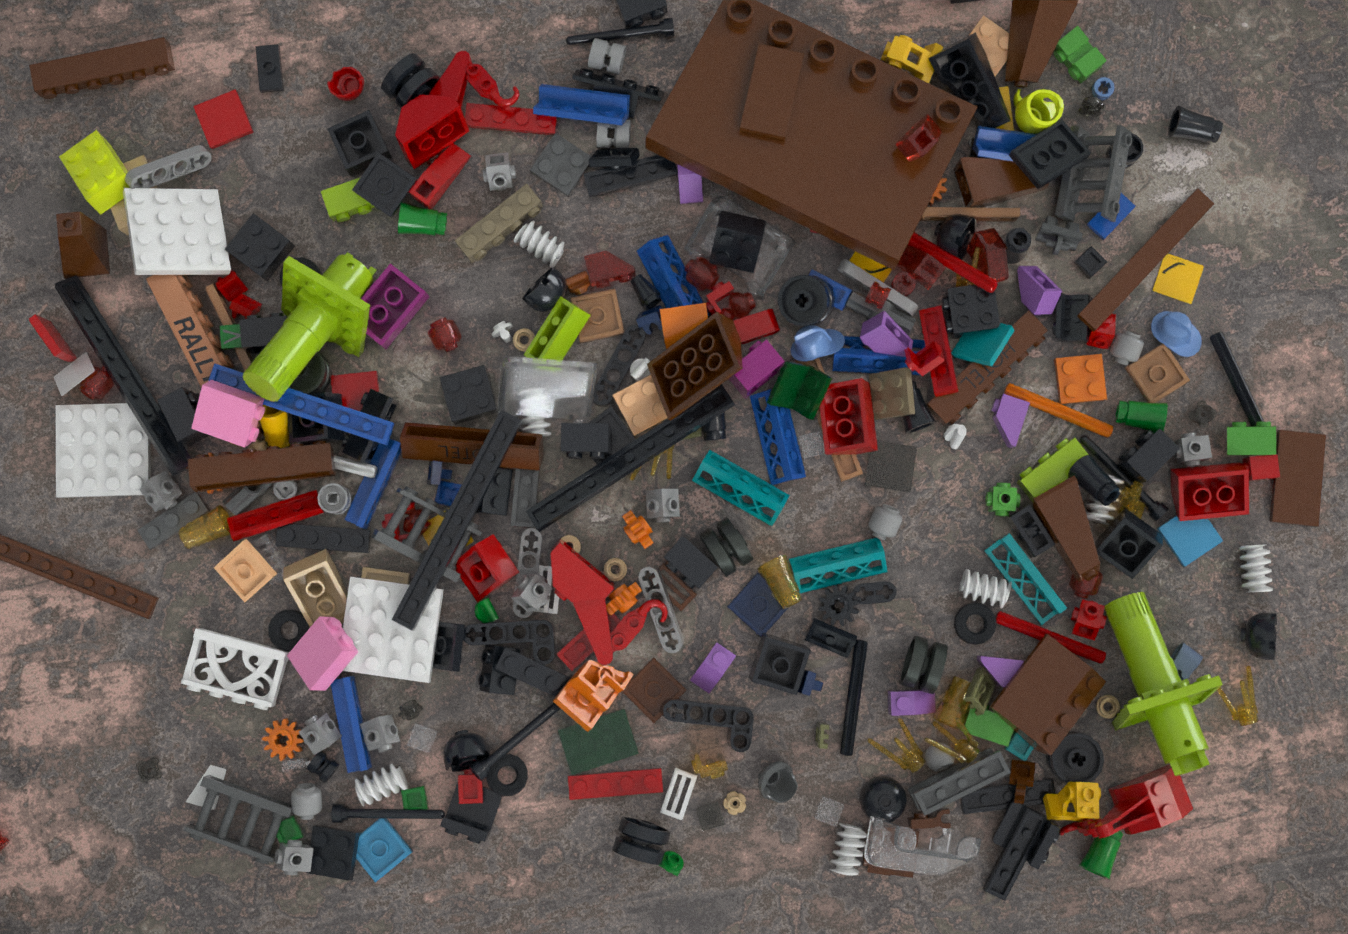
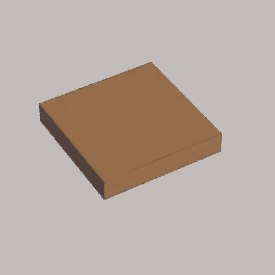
[570,289,624,343]
[1124,344,1190,403]

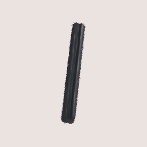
[1210,332,1264,426]
[840,640,868,756]

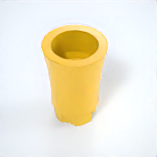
[259,405,290,448]

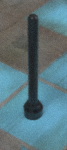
[566,18,675,45]
[1080,435,1169,521]
[469,703,561,781]
[331,804,445,823]

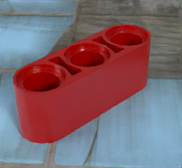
[733,309,780,345]

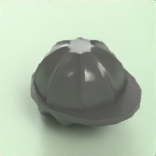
[758,761,798,803]

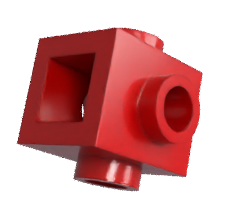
[1071,599,1107,641]

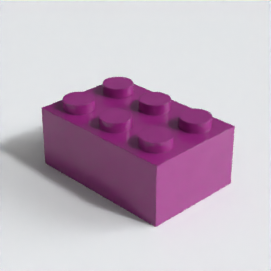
[361,264,430,350]
[729,339,785,399]

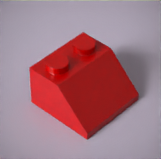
[455,534,519,602]

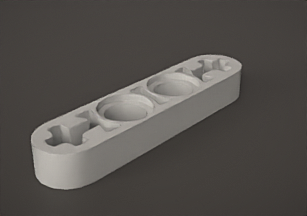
[125,145,212,189]
[837,259,919,317]
[513,528,543,618]
[638,565,684,653]

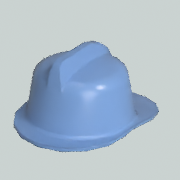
[1151,311,1202,357]
[790,325,845,362]

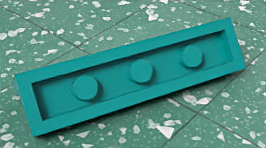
[692,450,790,526]
[984,533,1067,625]
[789,538,888,594]

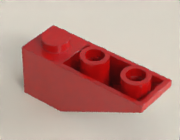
[409,143,471,210]

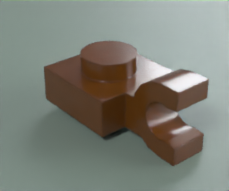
[1009,759,1035,804]
[908,808,951,829]

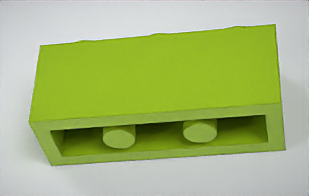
[321,177,375,222]
[524,296,591,374]
[1017,438,1089,502]

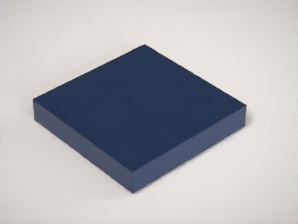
[727,572,792,637]

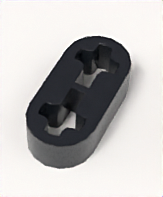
[852,581,897,604]

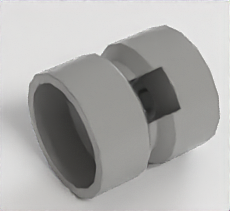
[588,38,626,75]
[597,120,631,149]
[317,483,353,515]

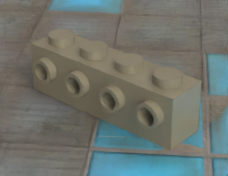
[454,184,543,263]

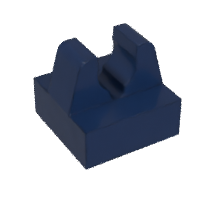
[636,305,662,334]
[427,461,452,486]
[798,670,823,696]

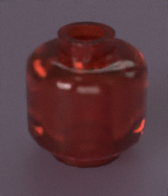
[684,257,720,291]
[428,317,462,353]
[79,366,114,400]
[1069,571,1103,599]

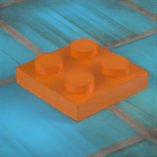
[1054,354,1107,404]

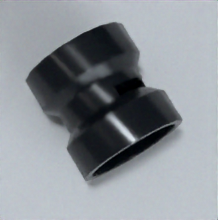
[306,751,340,783]

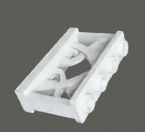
[181,628,289,710]

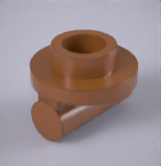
[565,271,590,295]

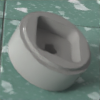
[273,480,298,500]

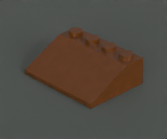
[647,312,743,421]
[990,634,1106,756]

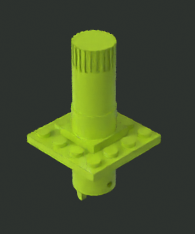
[243,252,377,402]
[1104,592,1223,776]

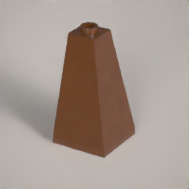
[1005,0,1078,88]
[953,157,1050,208]
[56,211,110,279]
[1033,476,1100,583]

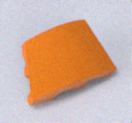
[660,303,708,349]
[553,660,634,732]

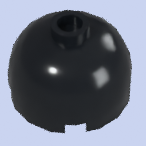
[934,214,977,260]
[522,267,567,312]
[1241,613,1277,660]
[443,730,491,772]
[859,775,907,824]

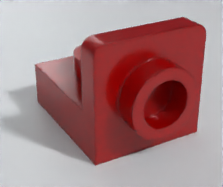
[458,769,483,804]

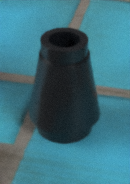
[631,274,661,309]

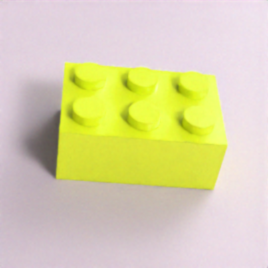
[59,130,130,215]

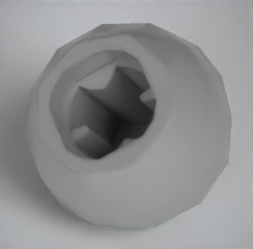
[925,742,955,772]

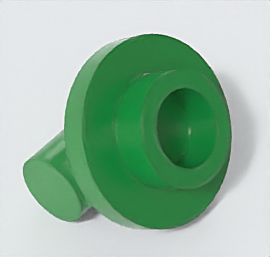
[474,597,499,623]
[659,851,684,876]

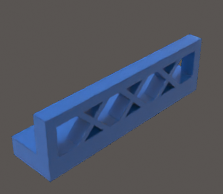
[533,84,630,125]
[973,126,1037,161]
[637,235,710,316]
[832,336,925,375]
[750,389,806,485]
[344,439,402,529]
[331,676,372,773]

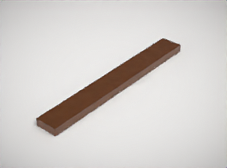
[1077,188,1215,332]
[0,534,159,619]

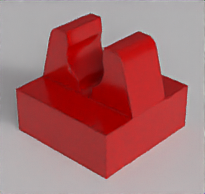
[215,270,248,302]
[229,294,262,319]

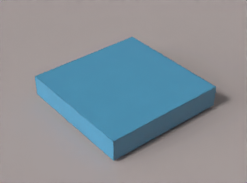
[1157,515,1223,567]
[356,818,413,883]

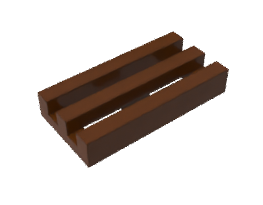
[648,563,697,611]

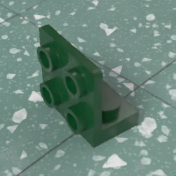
[767,361,833,420]

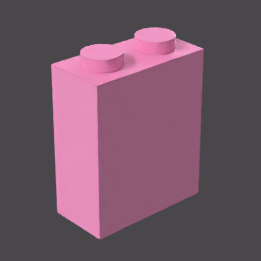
[191,380,265,447]
[287,616,359,691]

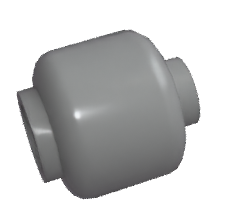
[1110,330,1144,366]
[868,504,903,540]
[291,783,322,820]

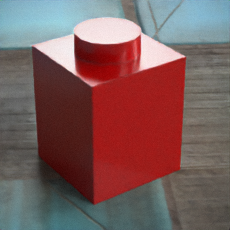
[1241,454,1280,481]

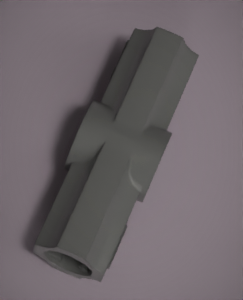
[845,288,916,335]
[222,483,274,516]

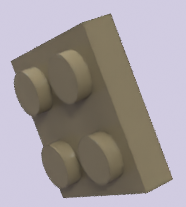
[869,367,915,420]

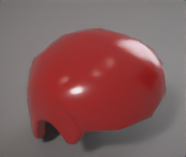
[327,67,365,102]

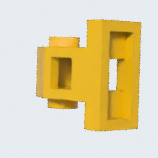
[880,35,943,83]
[1043,782,1101,821]

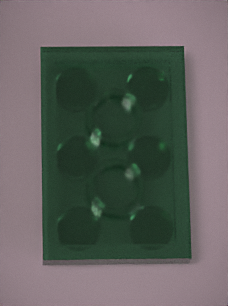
[558,708,639,775]

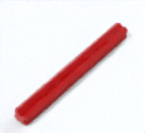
[908,232,998,293]
[995,611,1106,664]

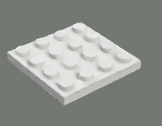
[123,188,231,275]
[56,403,151,498]
[343,577,444,683]

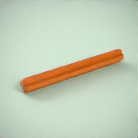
[1004,383,1114,438]

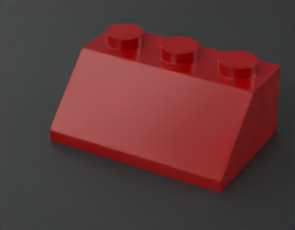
[820,378,878,455]
[1170,462,1249,521]

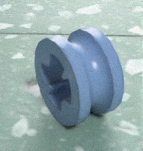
[1092,77,1114,100]

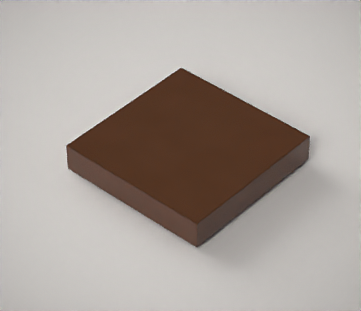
[622,657,687,723]

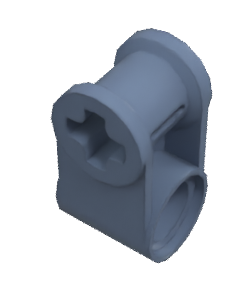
[1171,642,1203,680]

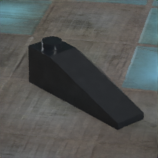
[929,32,1011,128]

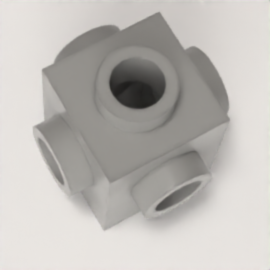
[482,152,516,191]
[1173,433,1212,467]
[140,471,182,512]
[645,489,680,523]
[511,574,553,612]
[299,713,342,755]
[360,714,400,753]
[274,839,314,875]

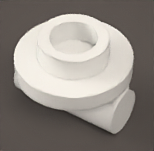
[491,321,513,343]
[630,358,650,381]
[944,424,966,449]

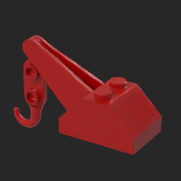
[395,51,519,169]
[550,538,668,665]
[1060,764,1193,838]

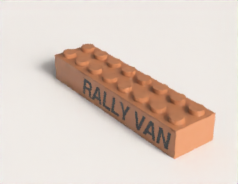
[146,275,264,448]

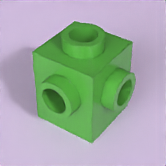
[985,483,1020,516]

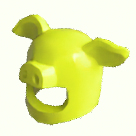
[1013,89,1064,134]

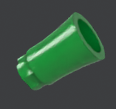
[398,202,447,236]
[1115,400,1168,431]
[1079,831,1123,880]

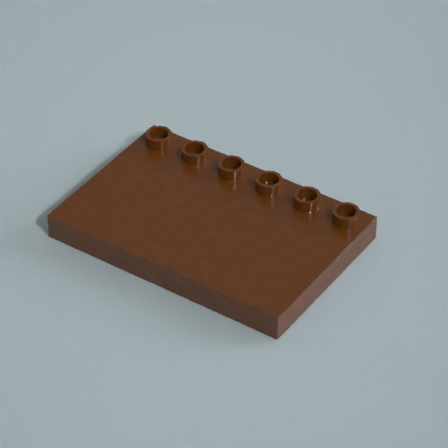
[645,0,977,271]

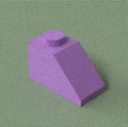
[677,164,703,204]
[1017,266,1062,316]
[860,311,913,357]
[991,394,1030,449]
[690,642,736,693]
[977,656,1024,688]
[887,690,936,716]

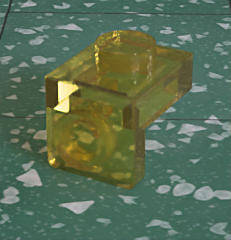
[1118,480,1145,519]
[691,753,728,779]

